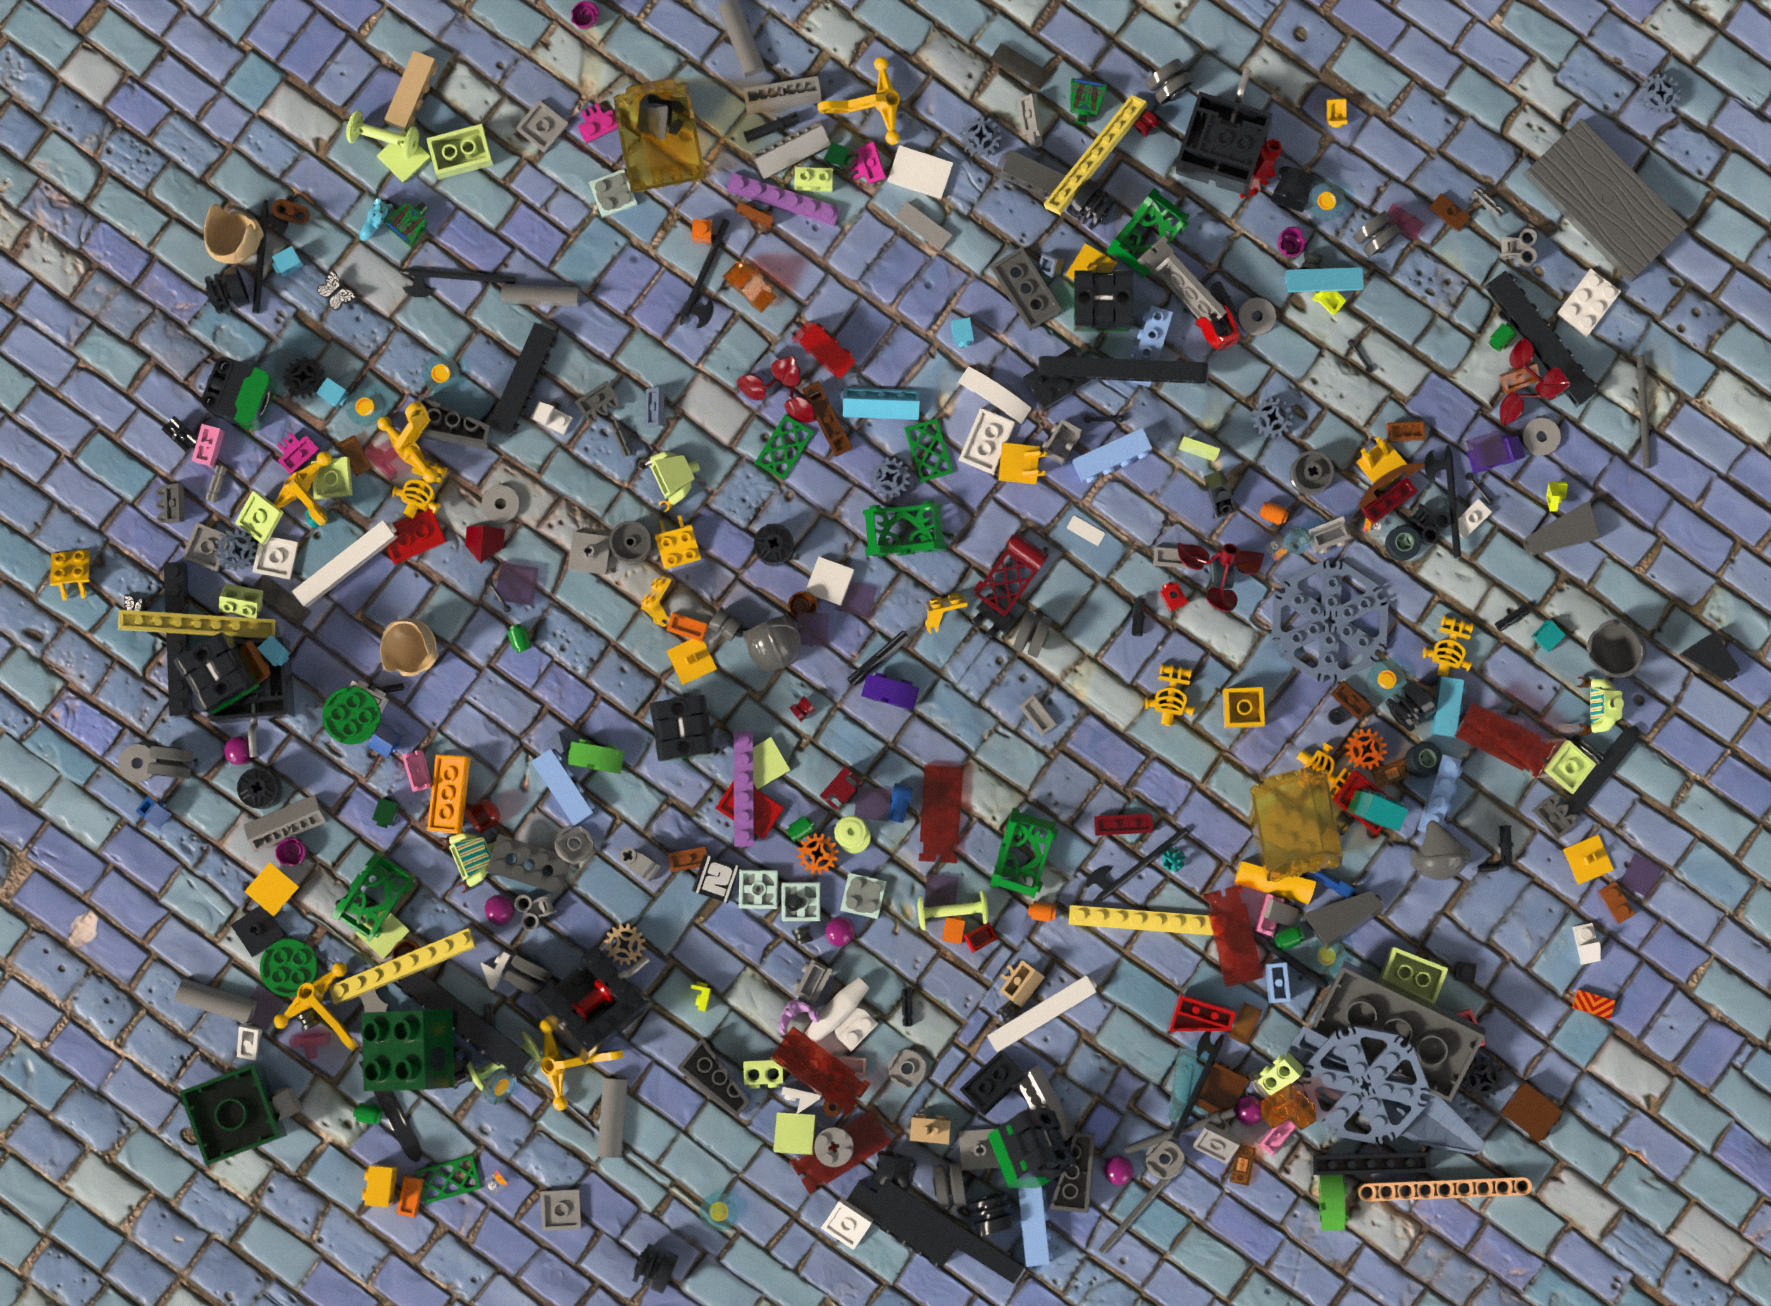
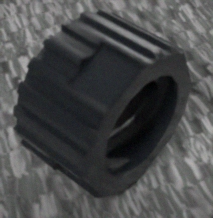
[1327,708,1345,726]
[784,894,802,912]

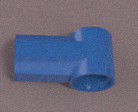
[887,783,914,823]

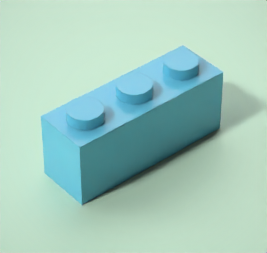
[1430,676,1466,738]

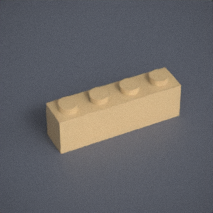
[384,50,438,132]

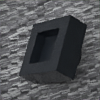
[1454,961,1477,983]

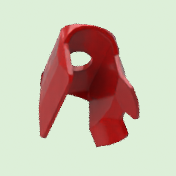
[1195,305,1241,351]

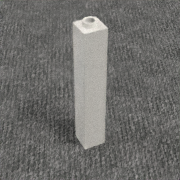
[292,520,398,608]
[986,975,1097,1052]

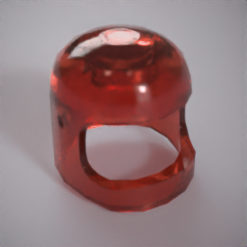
[465,799,501,834]

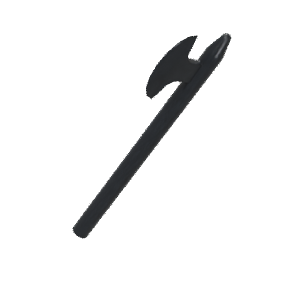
[252,199,289,314]
[679,219,730,328]
[400,268,516,297]
[1424,445,1462,559]
[1086,828,1188,904]
[1223,917,1328,989]
[1172,1031,1224,1140]

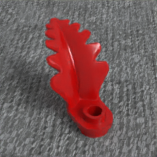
[1240,139,1282,198]

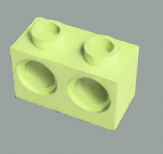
[794,167,833,192]
[219,583,263,619]
[1257,1052,1305,1099]
[743,1059,784,1088]

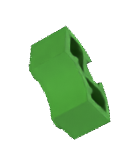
[567,739,625,774]
[1318,1175,1349,1231]

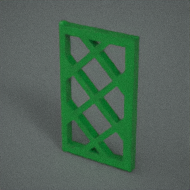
[755,414,814,481]
[904,418,954,483]
[415,1154,481,1204]

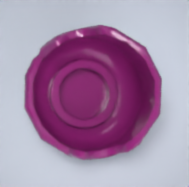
[571,1,599,30]
[1277,226,1306,258]
[224,736,255,765]
[275,837,307,866]
[484,895,515,926]
[825,916,855,947]
[1235,1094,1265,1126]
[1103,1155,1134,1186]

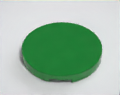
[322,687,381,745]
[260,938,319,997]

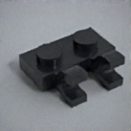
[971,593,1017,640]

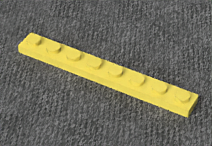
[1044,95,1148,215]
[118,610,276,639]
[1068,905,1224,936]
[329,928,476,1006]

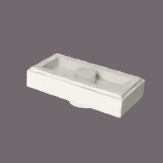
[1458,499,1492,539]

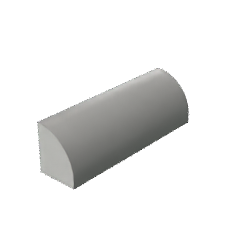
[717,0,766,78]
[743,76,822,115]
[751,121,831,179]
[500,284,580,307]
[244,795,326,852]
[173,978,258,1023]
[1018,1065,1076,1141]
[597,1078,628,1158]

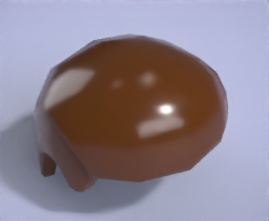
[787,591,818,620]
[392,939,420,959]

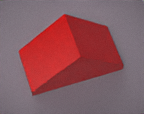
[963,922,998,953]

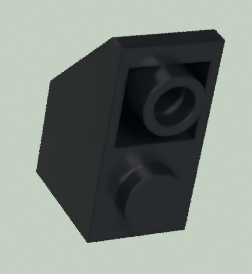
[1204,470,1235,518]

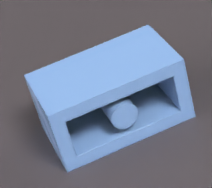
[1265,963,1291,1003]

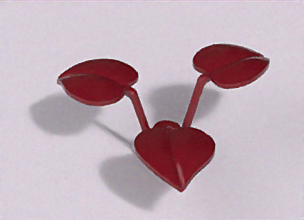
[1499,338,1572,426]
[736,355,816,423]
[1178,542,1265,612]

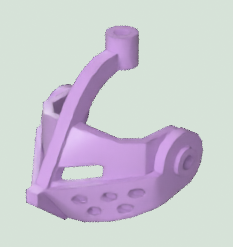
[778,998,819,1035]

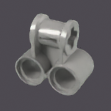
[1499,228,1537,268]
[620,847,661,882]
[515,894,557,931]

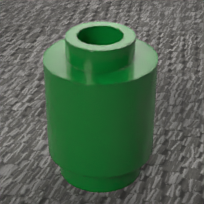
[1488,323,1516,352]
[507,624,531,653]
[786,815,815,842]
[1274,926,1305,951]
[353,1102,383,1125]

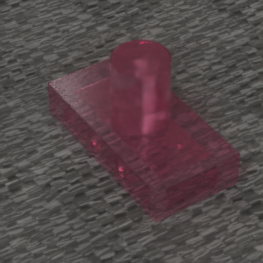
[1387,204,1425,240]
[365,444,398,481]
[289,1032,331,1059]

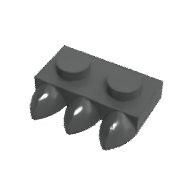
[575,381,619,423]
[156,483,185,524]
[1532,795,1577,840]

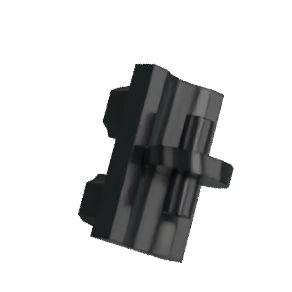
[161,416,198,453]

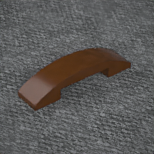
[802,381,853,457]
[1357,463,1425,509]

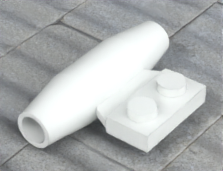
[805,977,878,1051]

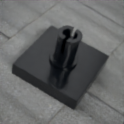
[231,905,285,957]

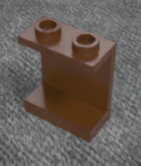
[1195,1061,1250,1122]
[1499,1082,1563,1142]

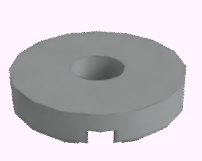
[1238,297,1276,335]
[1522,418,1561,456]
[481,485,520,524]
[118,744,157,782]
[555,825,593,863]
[888,1049,926,1088]
[1146,1140,1185,1179]

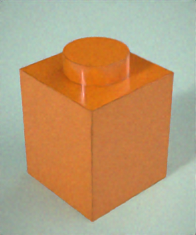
[692,219,713,244]
[942,916,965,944]

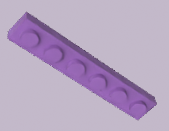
[726,173,840,227]
[734,731,754,847]

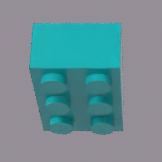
[1347,789,1408,831]

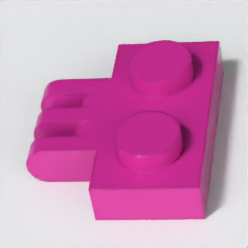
[578,103,620,144]
[850,142,887,185]
[277,432,320,475]

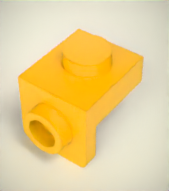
[1326,98,1348,128]

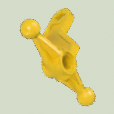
[817,56,900,145]
[377,401,438,483]
[274,451,332,527]
[273,962,359,1052]
[539,1019,624,1111]

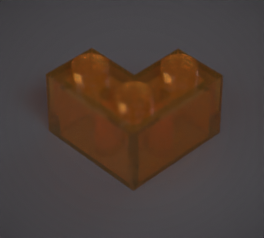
[722,261,777,313]
[1260,1083,1316,1130]

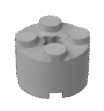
[814,1127,854,1167]

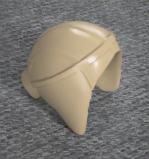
[204,204,264,264]
[380,618,439,676]

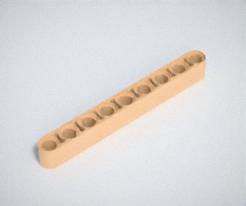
[1356,1176,1532,1201]

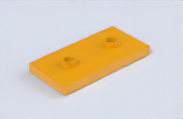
[427,754,471,834]

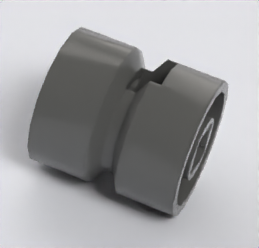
[708,607,744,642]

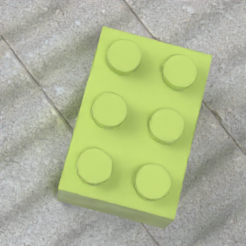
[426,124,493,179]
[1379,947,1448,1004]

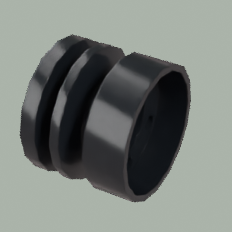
[1066,179,1116,230]
[205,266,250,315]
[754,523,794,567]
[1385,680,1437,732]
[237,768,283,810]
[969,1193,1017,1236]
[632,1243,679,1294]

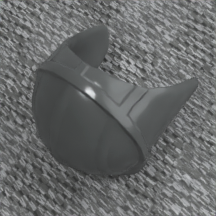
[742,612,801,672]
[1587,619,1646,678]
[1410,820,1471,880]

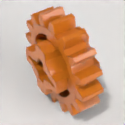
[1344,729,1387,770]
[797,833,838,875]

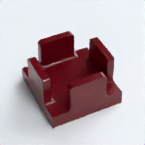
[820,766,863,812]

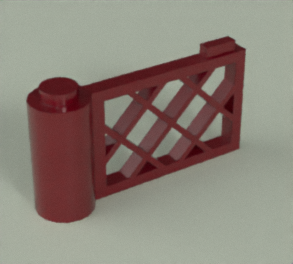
[973,534,1049,617]

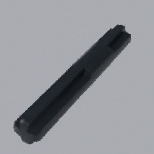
[847,630,909,687]

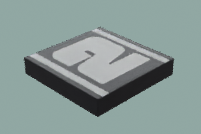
[692,855,740,903]

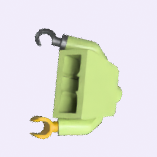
[638,451,700,512]

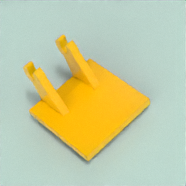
[1356,436,1408,491]
[998,442,1048,485]
[654,514,701,570]
[50,549,90,601]
[640,576,672,627]
[925,593,968,634]

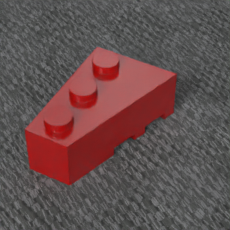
[791,322,856,378]
[1168,992,1236,1032]

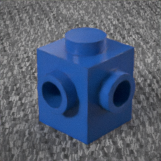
[368,723,402,758]
[136,796,171,829]

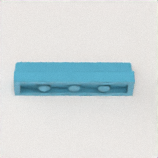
[1284,267,1364,292]
[843,387,920,420]

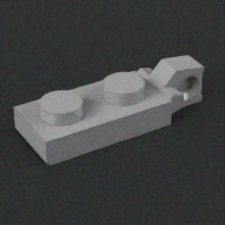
[1018,93,1043,148]

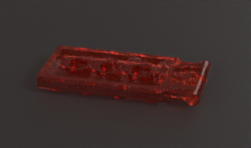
[1454,702,1557,779]
[919,765,963,863]
[1204,884,1264,987]
[770,1026,870,1115]
[789,1109,892,1194]

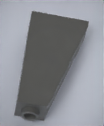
[1523,501,1599,557]
[1303,891,1384,950]

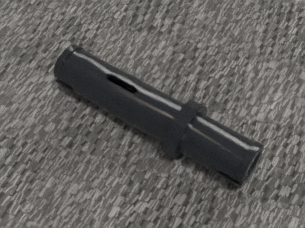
[743,111,800,143]

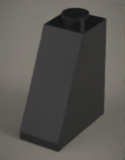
[1679,632,1740,682]

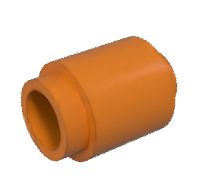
[1259,501,1289,525]
[1028,900,1056,922]

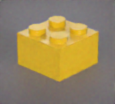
[1222,687,1265,729]
[362,1164,398,1207]

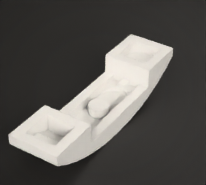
[958,366,1032,424]

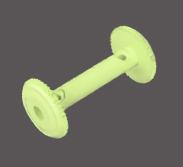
[346,110,419,159]
[834,815,871,854]
[917,890,989,930]
[467,1031,541,1092]

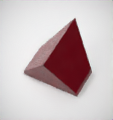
[465,526,505,563]

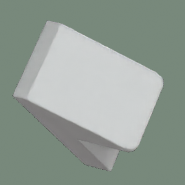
[530,401,573,435]
[1572,923,1601,965]
[481,952,512,990]
[237,1024,263,1061]
[781,1086,821,1114]

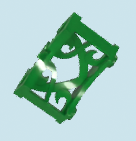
[1106,187,1190,278]
[863,501,947,556]
[990,808,1058,898]
[331,849,416,942]

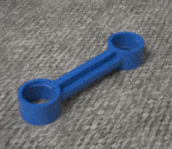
[1283,851,1356,899]

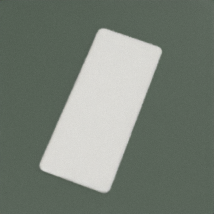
[1067,516,1105,546]

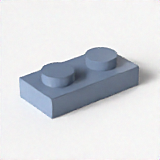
[646,387,665,428]

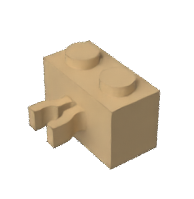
[999,960,1045,1008]
[910,1113,951,1144]

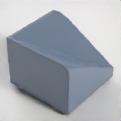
[1038,252,1065,277]
[757,352,778,381]
[548,730,571,755]

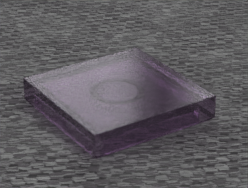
[494,562,539,606]

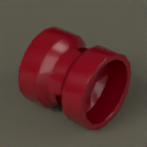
[1133,111,1160,137]
[789,696,816,722]

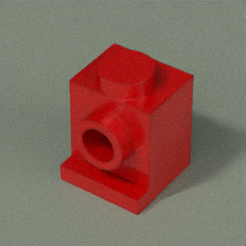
[1159,581,1188,613]

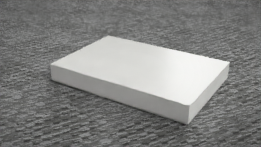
[887,145,953,199]
[958,408,1016,475]

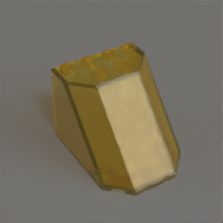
[613,78,706,193]
[1249,767,1343,882]

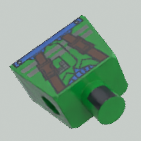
[1070,78,1107,125]
[383,201,429,249]

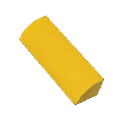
[1234,861,1316,904]

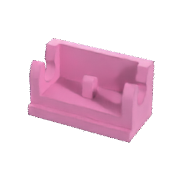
[191,424,225,469]
[402,750,432,793]
[1255,894,1285,937]
[1258,1114,1297,1156]

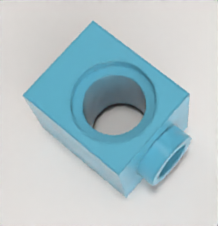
[272,246,303,277]
[951,318,974,348]
[317,378,349,409]
[257,635,290,667]

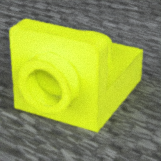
[1312,291,1346,315]
[1546,482,1568,511]
[691,982,711,1011]

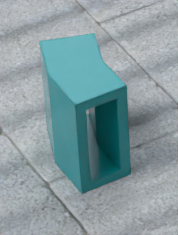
[1531,619,1566,653]

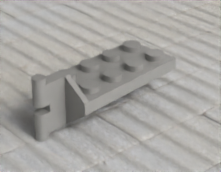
[1138,236,1227,325]

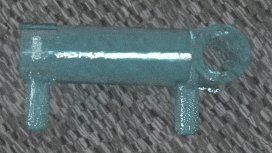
[1167,1047,1197,1123]

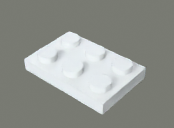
[1556,269,1621,337]

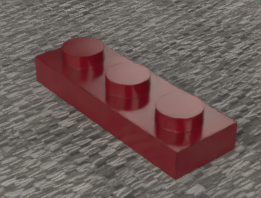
[1361,477,1418,525]
[1094,813,1153,836]

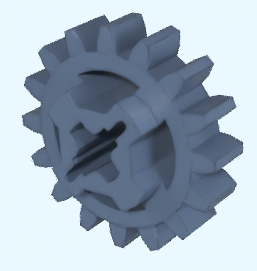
[1638,74,1681,116]
[960,116,1001,159]
[1251,397,1293,439]
[869,457,910,499]
[214,529,257,571]

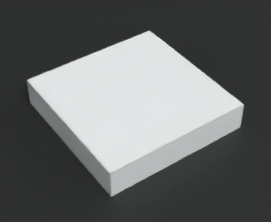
[252,537,299,580]
[805,557,855,606]
[821,1198,874,1250]

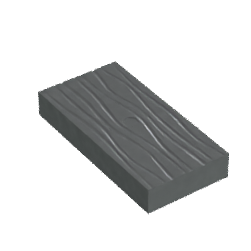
[1523,119,1688,282]
[1310,960,1486,1102]

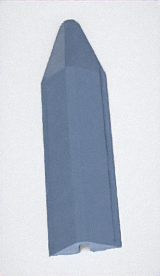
[1283,1026,1484,1154]

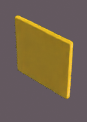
[1066,243,1117,280]
[667,639,717,685]
[1563,834,1614,885]
[244,862,299,917]

